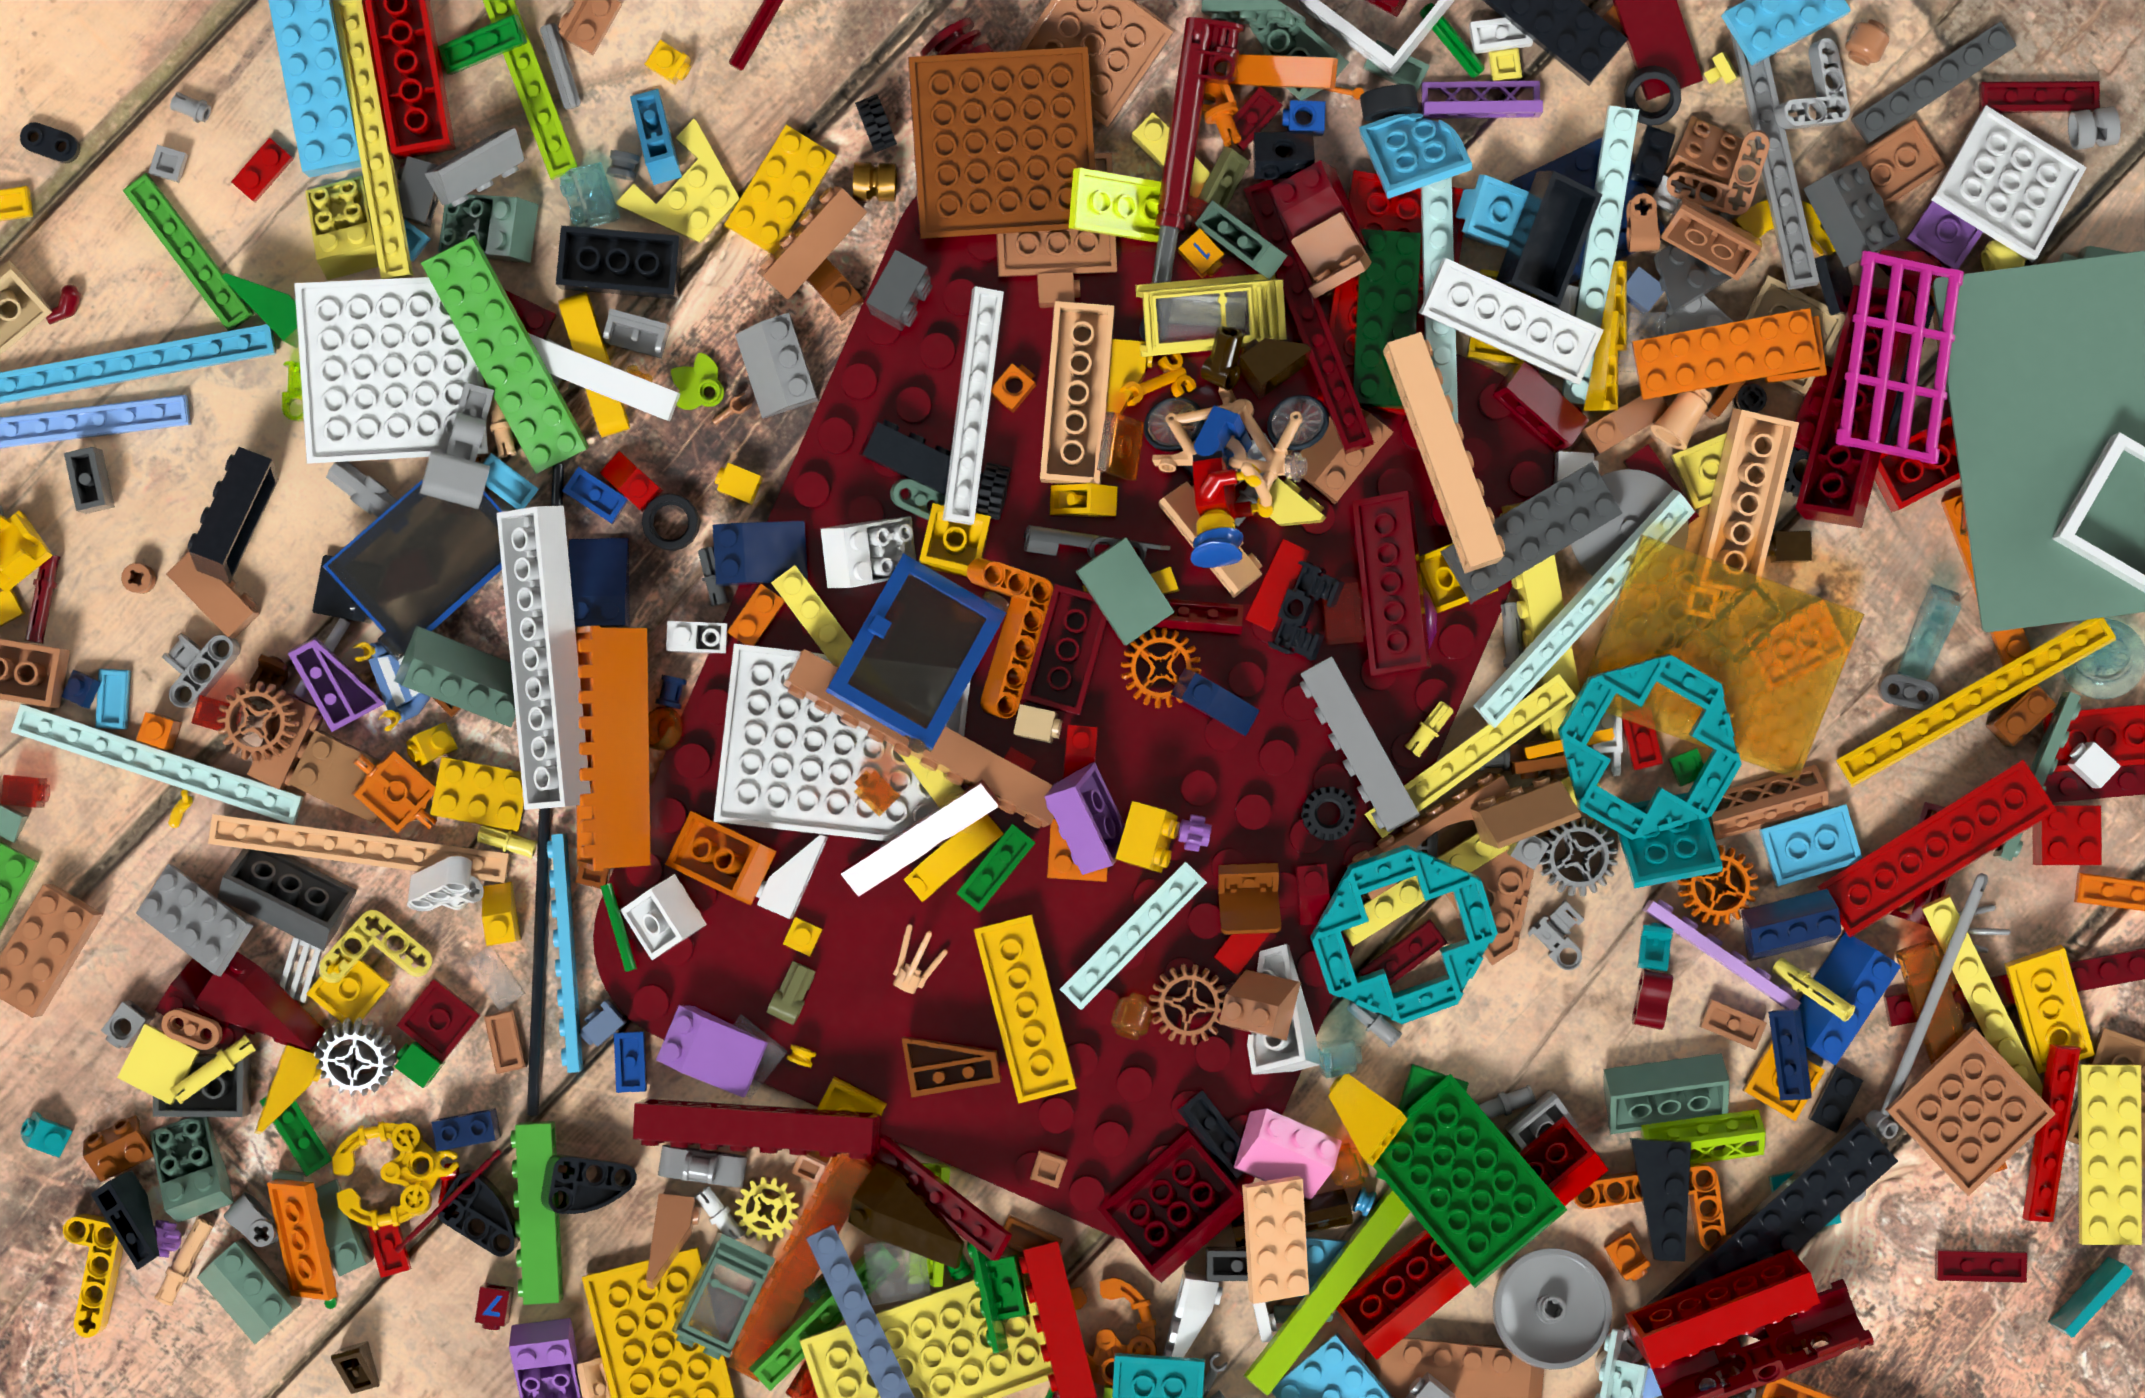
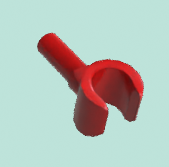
[438,1163,460,1204]

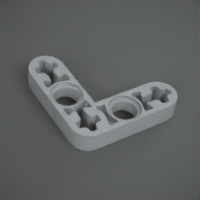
[1775,38,1850,129]

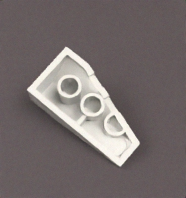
[1247,944,1321,1075]
[1163,1270,1223,1357]

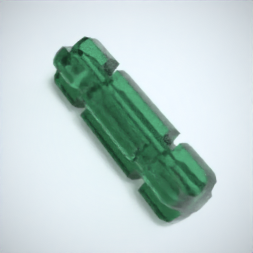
[804,1274,829,1303]

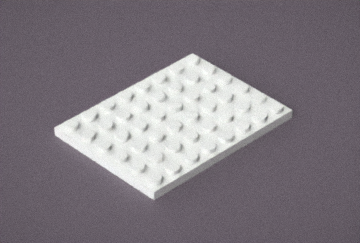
[713,644,970,847]

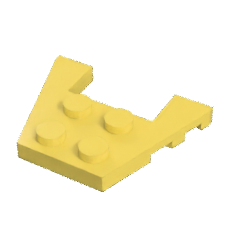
[616,118,740,243]

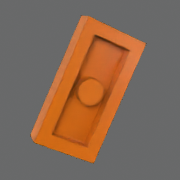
[727,583,785,646]

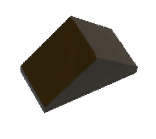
[331,1341,380,1394]

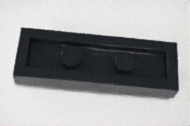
[1177,1090,1244,1181]

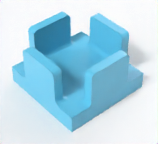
[1456,175,1529,249]

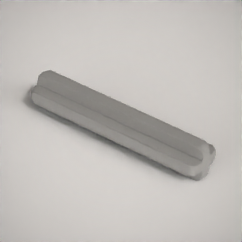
[540,23,581,109]

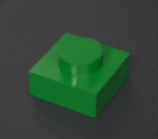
[1668,748,1704,787]

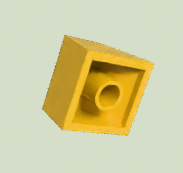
[919,503,991,577]
[1419,543,1498,613]

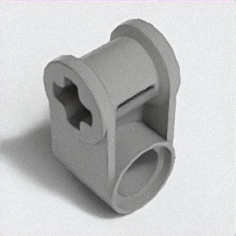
[223,1192,279,1247]

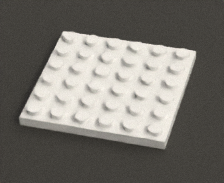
[294,277,488,464]

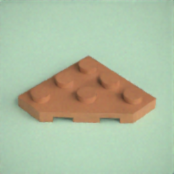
[1446,848,1534,965]

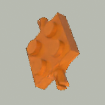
[352,750,437,834]

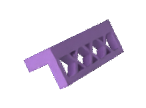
[1421,81,1543,119]

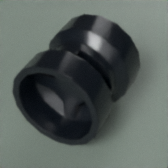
[1732,384,1767,413]

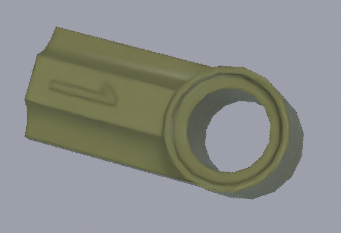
[767,961,816,1025]

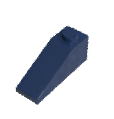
[1171,668,1260,736]

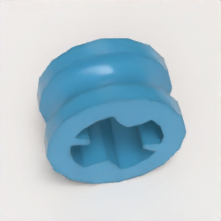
[1352,1186,1376,1217]

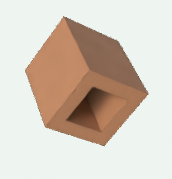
[1037,272,1081,308]

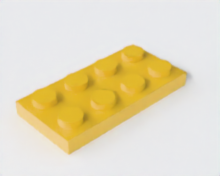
[724,125,837,254]
[2004,944,2095,1074]

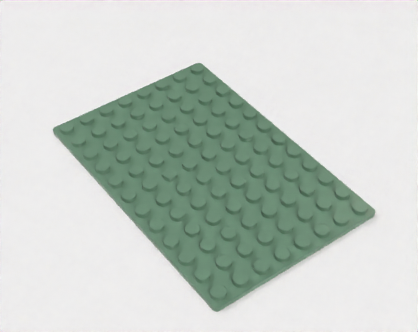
[1933,251,2145,633]

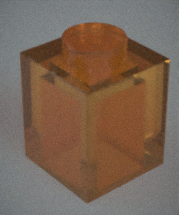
[854,770,900,817]

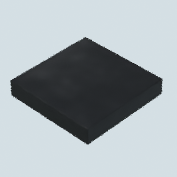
[1814,254,1853,316]

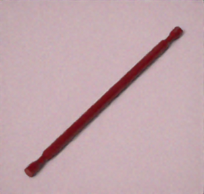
[395,1149,502,1253]

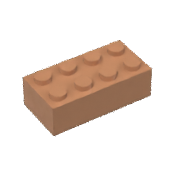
[0,639,70,708]
[0,884,103,1018]

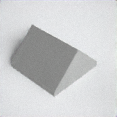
[1504,1090,1578,1150]

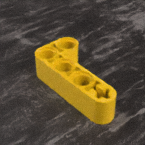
[63,1214,124,1338]

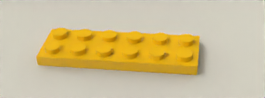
[974,915,1077,1104]

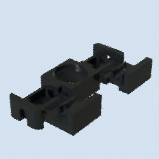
[1268,561,1345,660]

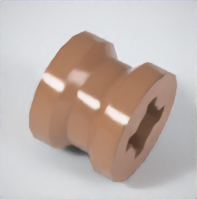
[121,563,157,594]

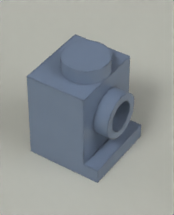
[579,999,628,1047]

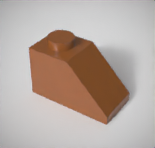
[807,258,864,321]

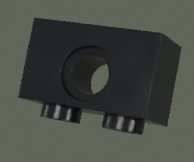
[1253,131,1315,180]

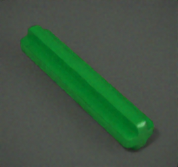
[1420,3,1485,78]

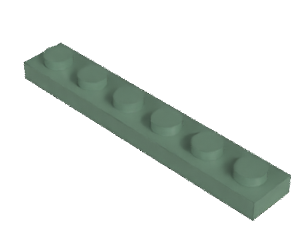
[1993,691,2081,861]

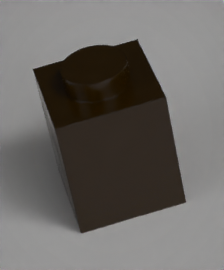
[1767,531,1812,563]

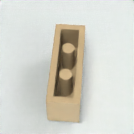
[1014,704,1063,744]

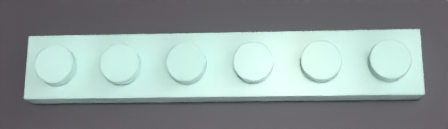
[1060,862,1207,1010]

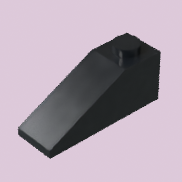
[91,1170,160,1270]

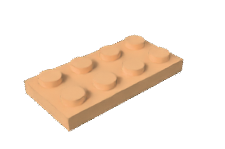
[1242,1176,1309,1304]

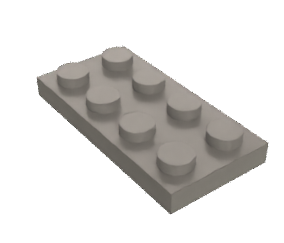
[136,864,253,977]

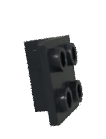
[312,555,382,624]

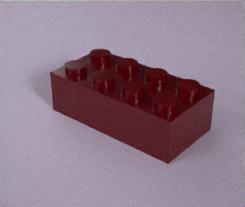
[1022,584,1108,716]

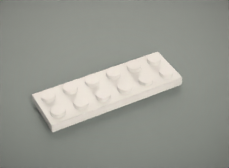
[1419,258,1604,385]

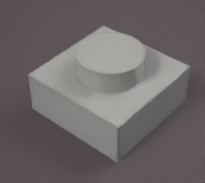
[148,145,188,183]
[1507,835,1550,870]

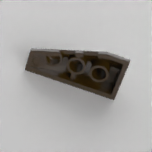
[848,1161,964,1269]

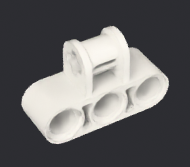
[407,856,484,911]

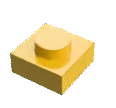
[783,917,823,957]

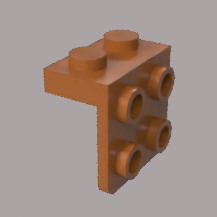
[1218,863,1281,934]

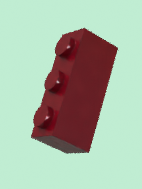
[1493,362,1589,452]

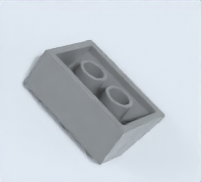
[424,128,524,207]
[735,312,819,419]

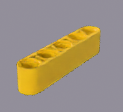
[558,291,630,438]

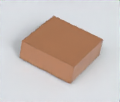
[1030,1149,1068,1188]

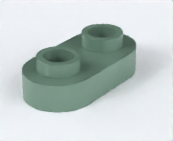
[890,479,945,520]

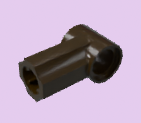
[1201,326,1243,391]

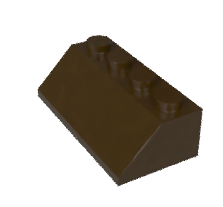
[1239,338,1311,400]

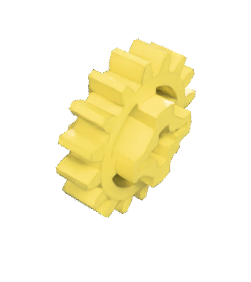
[734,1176,800,1242]

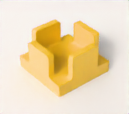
[0,510,53,593]

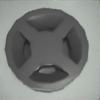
[606,150,640,181]

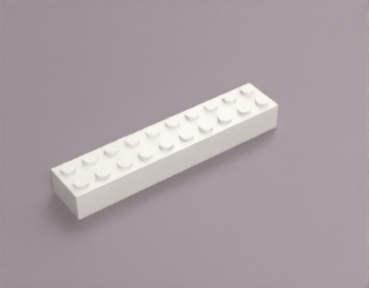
[497,506,591,810]

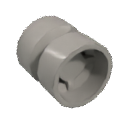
[2068,106,2121,150]

